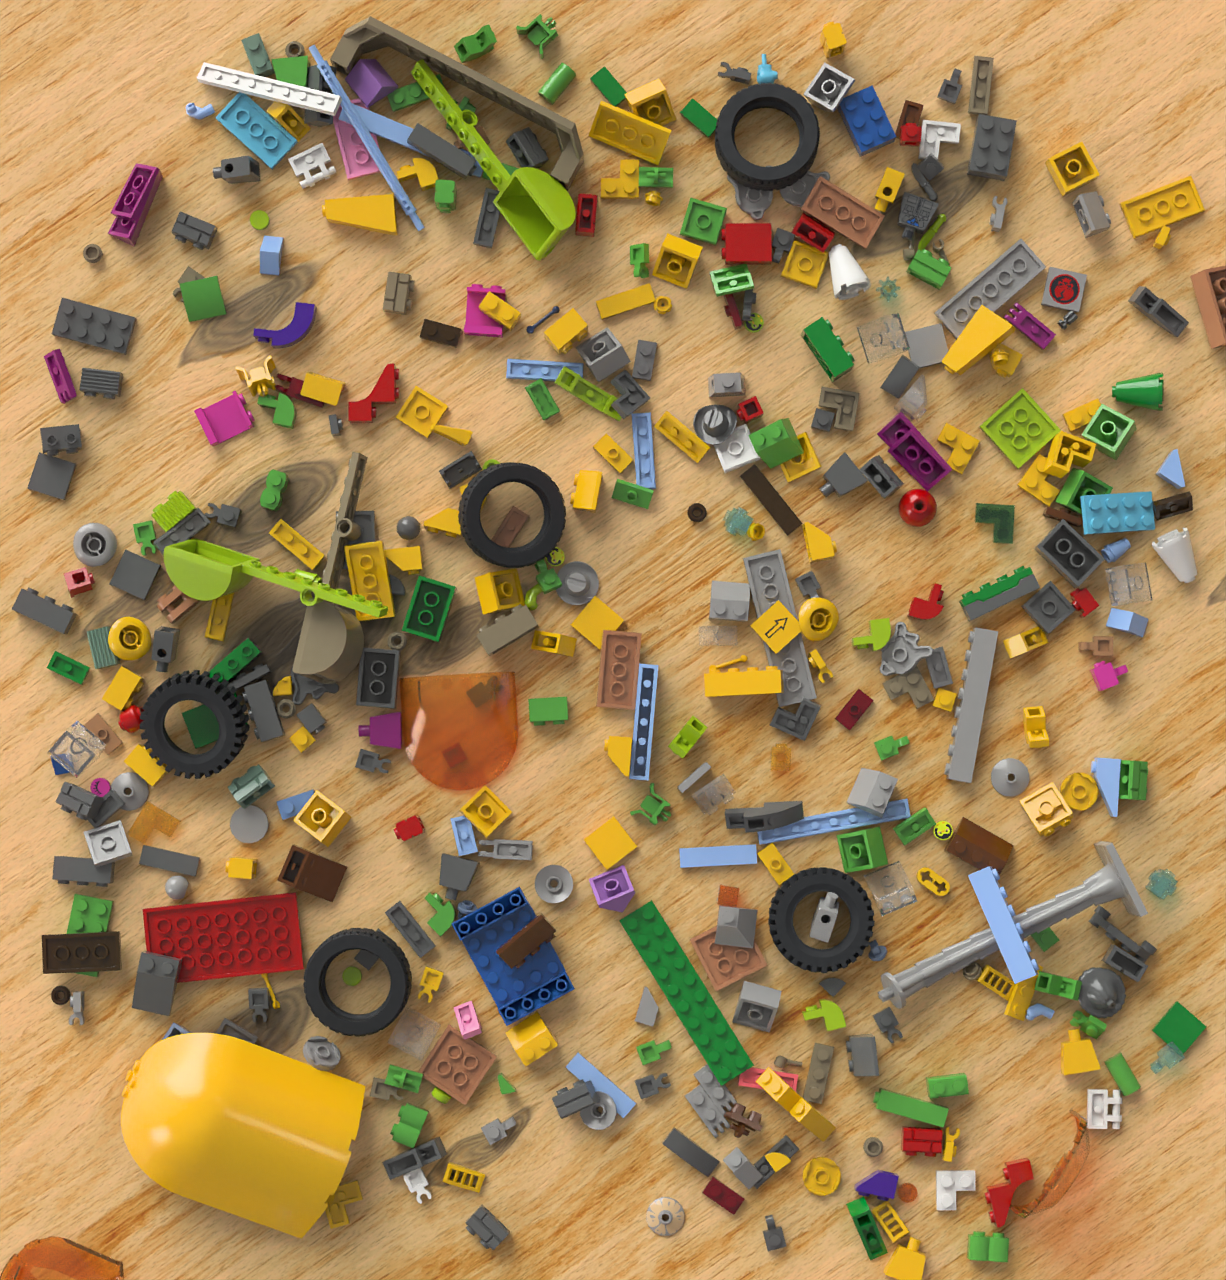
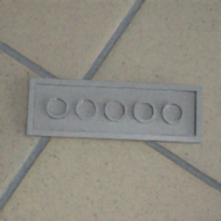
[934,239,1046,339]

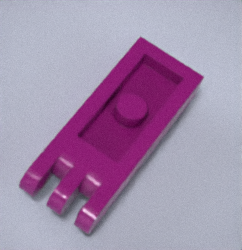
[1004,303,1056,350]
[44,349,77,404]

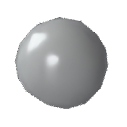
[165,876,188,899]

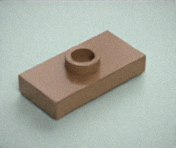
[83,713,123,755]

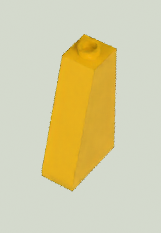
[322,194,398,235]
[941,305,1016,376]

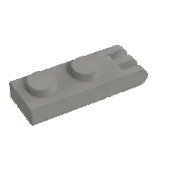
[694,1064,737,1116]
[685,1084,730,1138]

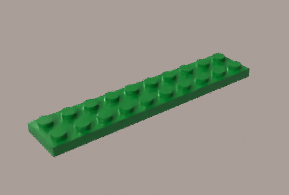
[619,900,754,1086]

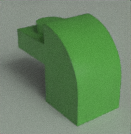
[454,25,497,63]
[257,393,296,429]
[424,892,455,937]
[1034,971,1082,1001]

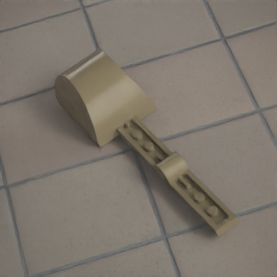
[292,452,368,684]

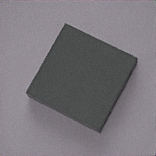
[27,452,77,500]
[110,549,161,600]
[1021,581,1076,635]

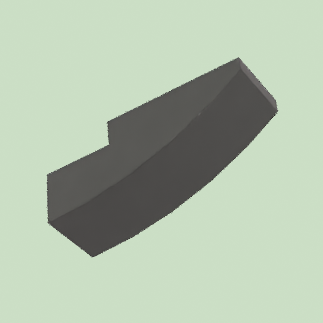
[1128,286,1189,337]
[662,1127,720,1177]
[382,1136,447,1180]

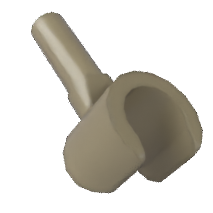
[903,234,915,260]
[933,239,950,265]
[774,1055,802,1069]

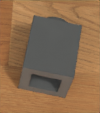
[297,703,327,734]

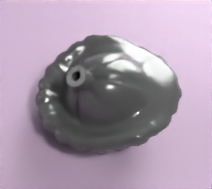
[1078,967,1126,1018]

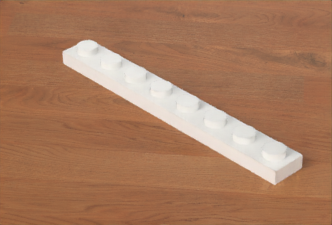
[197,62,342,116]

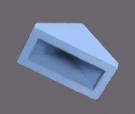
[260,235,283,276]
[1156,449,1185,489]
[1106,608,1148,637]

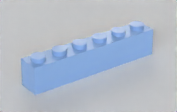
[629,663,658,781]
[968,866,1039,984]

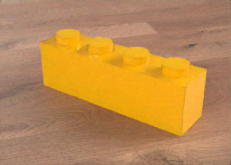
[704,666,784,697]

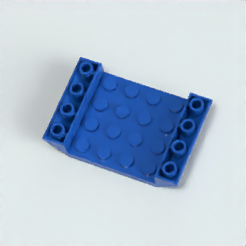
[451,886,575,1026]

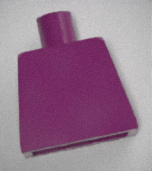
[359,712,402,749]

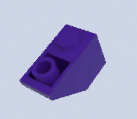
[854,1170,899,1201]

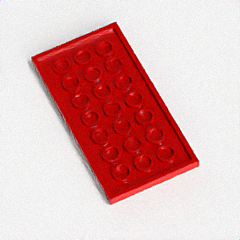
[142,892,304,983]

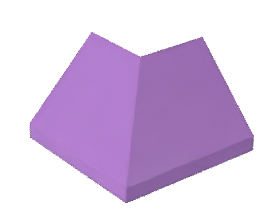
[588,865,635,913]

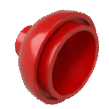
[898,489,937,527]

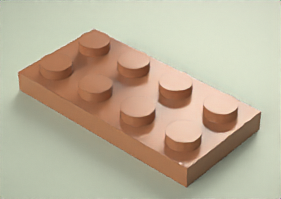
[800,176,885,249]
[596,630,642,710]

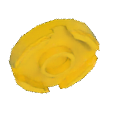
[1060,773,1099,811]
[802,1157,841,1196]

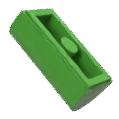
[538,63,576,105]
[1104,1052,1141,1096]

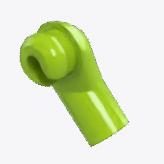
[524,584,543,611]

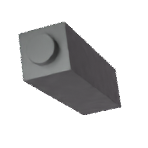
[407,123,477,179]

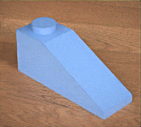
[1091,758,1121,817]

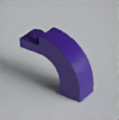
[253,302,317,348]

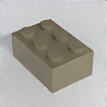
[477,604,539,656]

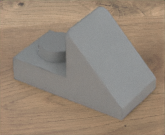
[723,1147,764,1190]

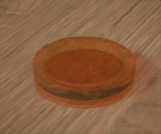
[898,1183,917,1203]

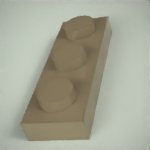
[968,56,994,115]
[803,1043,834,1104]

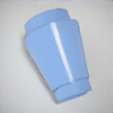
[1101,538,1131,563]

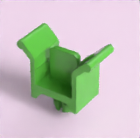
[516,14,558,59]
[630,783,671,825]

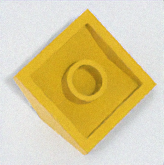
[780,432,822,482]
[459,785,512,838]

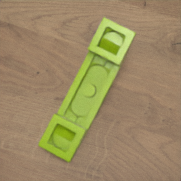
[554,366,622,421]

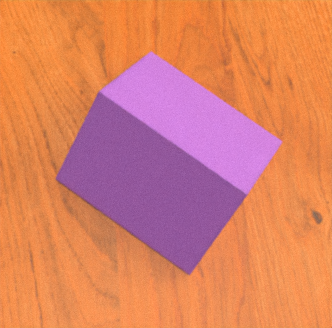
[345,59,398,108]

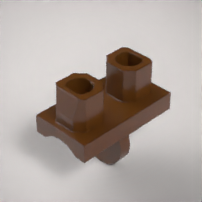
[724,1103,762,1138]

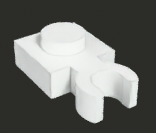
[403,1168,432,1204]

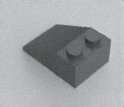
[132,951,183,1016]

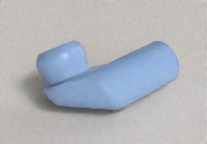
[186,103,215,120]
[1025,1003,1054,1020]

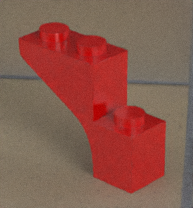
[348,363,399,423]
[984,1158,1034,1228]

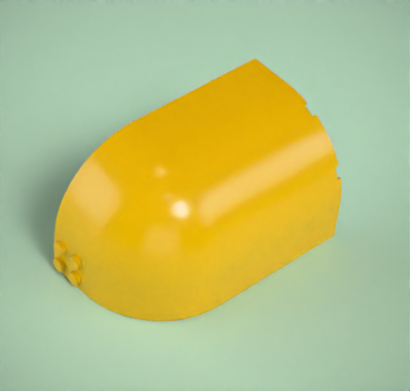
[121,1033,366,1239]

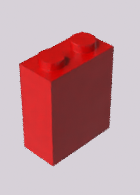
[721,223,772,265]

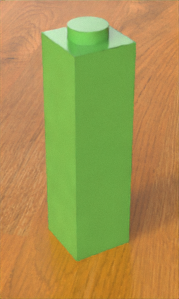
[873,1088,949,1128]

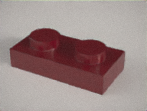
[702,1176,745,1215]

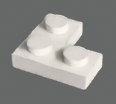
[918,120,961,159]
[936,1170,976,1210]

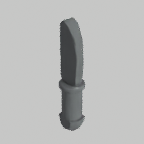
[912,163,938,201]

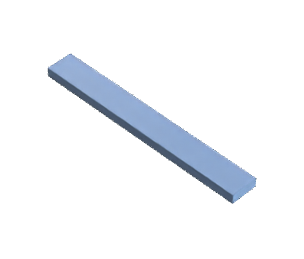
[339,103,483,178]
[757,799,911,845]

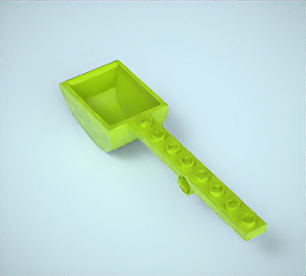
[410,59,576,261]
[164,538,389,618]

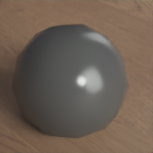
[397,516,421,540]

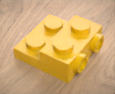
[1020,782,1073,837]

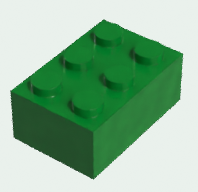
[801,317,855,382]
[402,575,457,643]

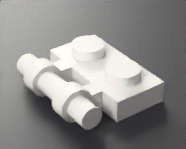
[288,143,337,189]
[1087,1089,1122,1129]

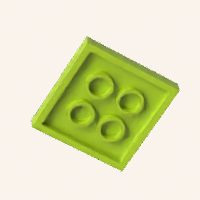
[980,388,1061,469]

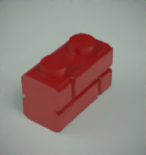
[575,194,598,237]
[791,213,835,253]
[393,815,425,841]
[901,1126,942,1157]

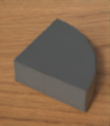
[389,574,405,596]
[819,978,846,997]

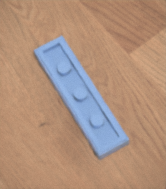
[506,359,584,381]
[632,412,656,489]
[679,844,757,868]
[566,1052,636,1118]

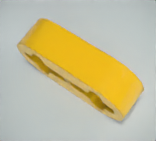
[916,867,950,896]

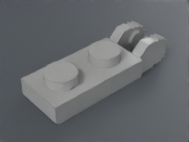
[478,839,533,860]

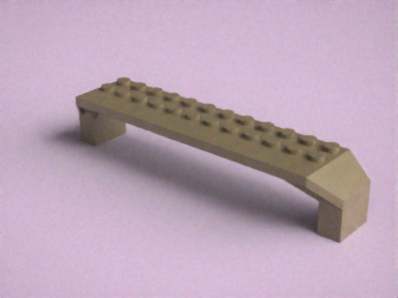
[330,16,584,191]

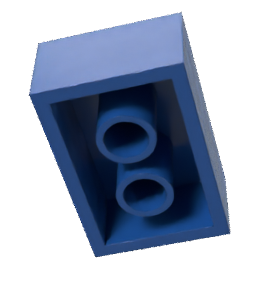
[837,85,896,157]

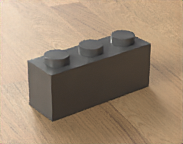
[304,64,336,127]
[12,587,77,635]
[242,680,285,742]
[52,856,115,887]

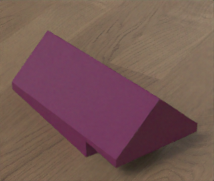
[108,163,163,247]
[877,412,952,491]

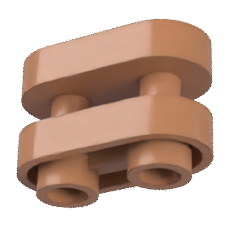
[157,586,201,624]

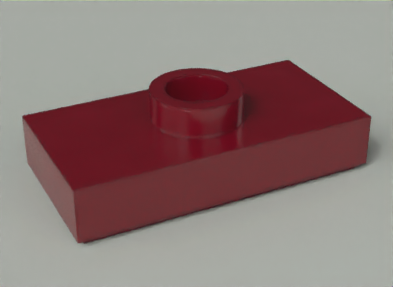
[724,293,743,330]
[835,689,874,731]

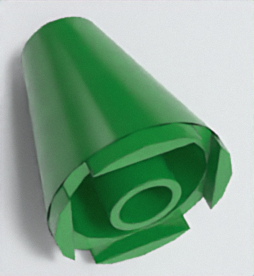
[1112,373,1164,411]

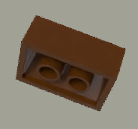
[944,817,1014,875]
[496,912,556,969]

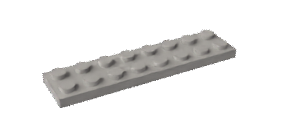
[743,549,817,707]

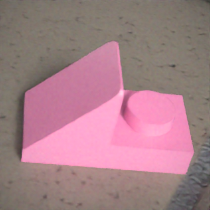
[454,1001,482,1040]

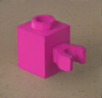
[1090,661,1128,691]

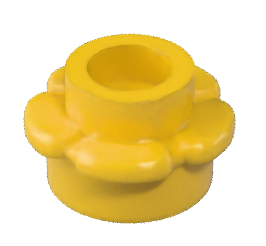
[645,191,663,206]
[653,296,672,314]
[991,349,1010,365]
[747,522,765,541]

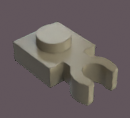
[173,266,205,302]
[370,1077,405,1100]

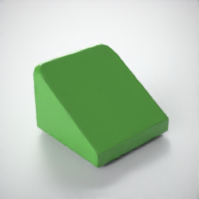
[498,1073,516,1094]

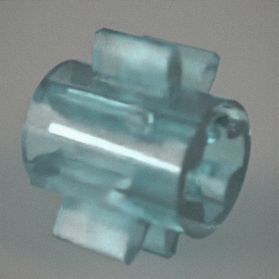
[876,276,900,301]

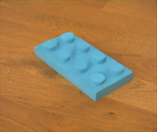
[215,92,298,170]
[1080,491,1155,535]

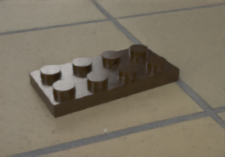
[42,931,122,974]

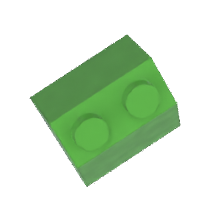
[1082,404,1136,460]
[748,418,804,469]
[1055,468,1113,516]
[836,826,888,873]

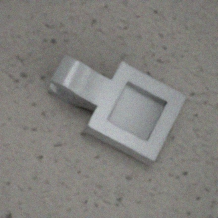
[989,196,1007,232]
[69,991,85,1025]
[481,1117,516,1145]

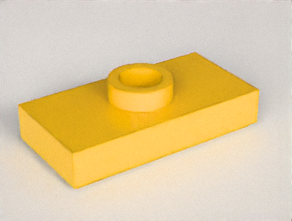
[593,433,633,474]
[757,843,794,885]

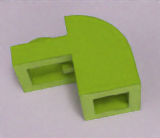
[852,618,891,652]
[668,716,708,759]
[802,999,846,1031]

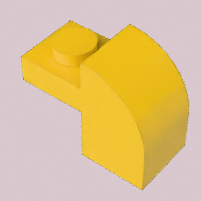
[396,158,439,191]
[1023,706,1049,748]

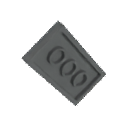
[52,298,136,355]

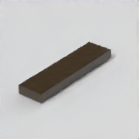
[740,464,803,536]

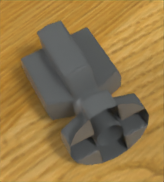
[1057,310,1078,330]

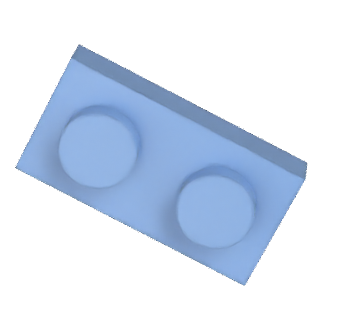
[450,816,478,856]

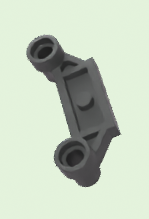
[1089,905,1157,963]

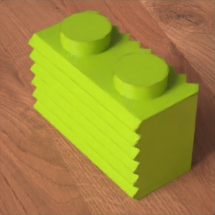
[151,491,197,532]

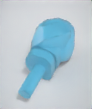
[757,54,778,84]

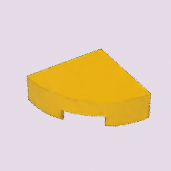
[273,676,293,696]
[764,1152,791,1172]

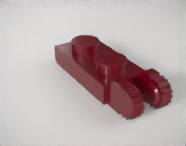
[275,373,325,408]

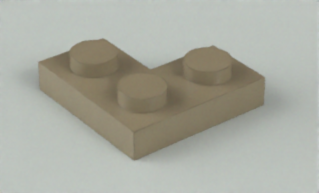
[818,387,860,431]
[882,666,934,709]

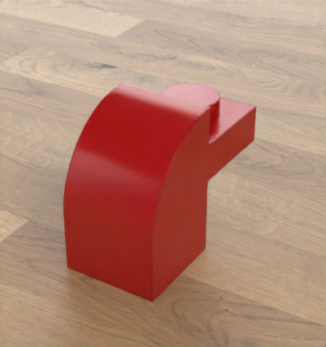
[907,583,944,620]

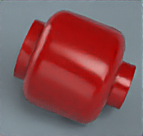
[118,705,144,733]

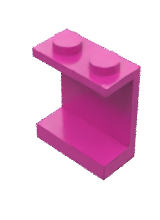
[464,284,506,338]
[194,391,255,447]

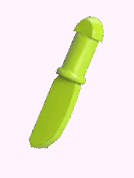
[918,214,946,251]

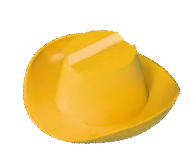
[799,597,839,641]
[108,617,152,660]

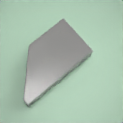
[635,987,658,1026]

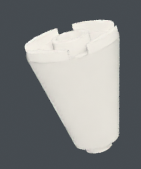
[829,244,871,300]
[1152,528,1197,583]

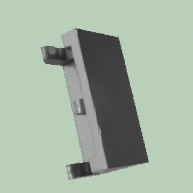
[439,451,482,489]

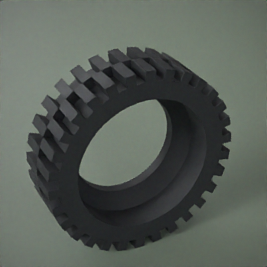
[140,670,250,779]
[768,867,875,973]

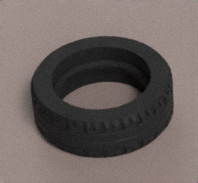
[715,83,820,191]
[458,462,566,568]
[303,928,412,1037]

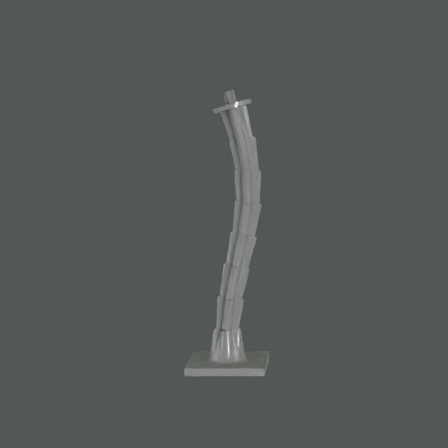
[878,841,1148,1009]

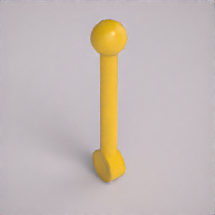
[709,655,748,670]
[261,973,280,1009]

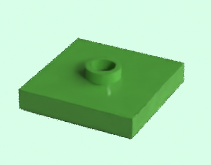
[680,198,727,245]

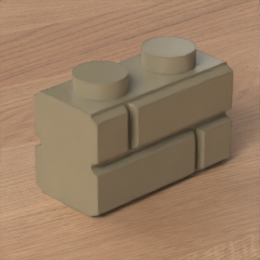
[383,272,415,315]

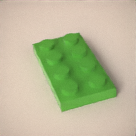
[66,894,114,977]

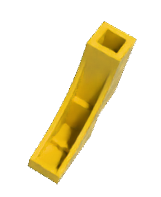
[756,1067,836,1142]

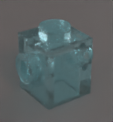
[723,507,753,537]
[1145,869,1178,900]

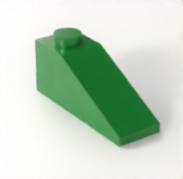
[846,1196,888,1260]

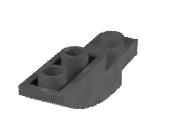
[725,801,804,833]

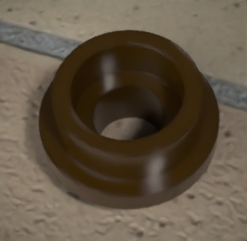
[687,503,707,522]
[51,986,71,1005]

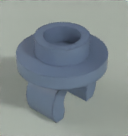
[457,900,477,919]
[869,940,887,961]

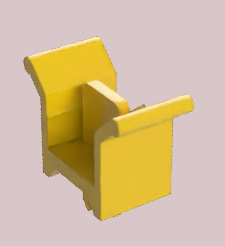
[235,356,276,397]

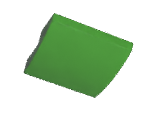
[710,264,754,297]
[180,276,227,322]

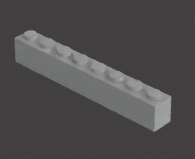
[944,627,998,783]

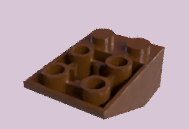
[277,844,347,902]

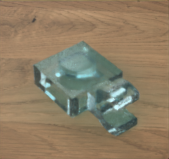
[1150,1041,1185,1074]

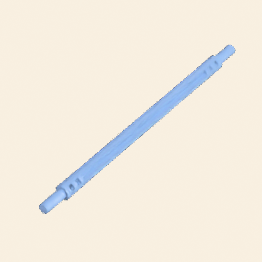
[308,44,425,231]

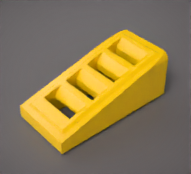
[430,425,473,446]
[976,964,1015,1001]
[442,1162,485,1193]
[871,1201,910,1244]

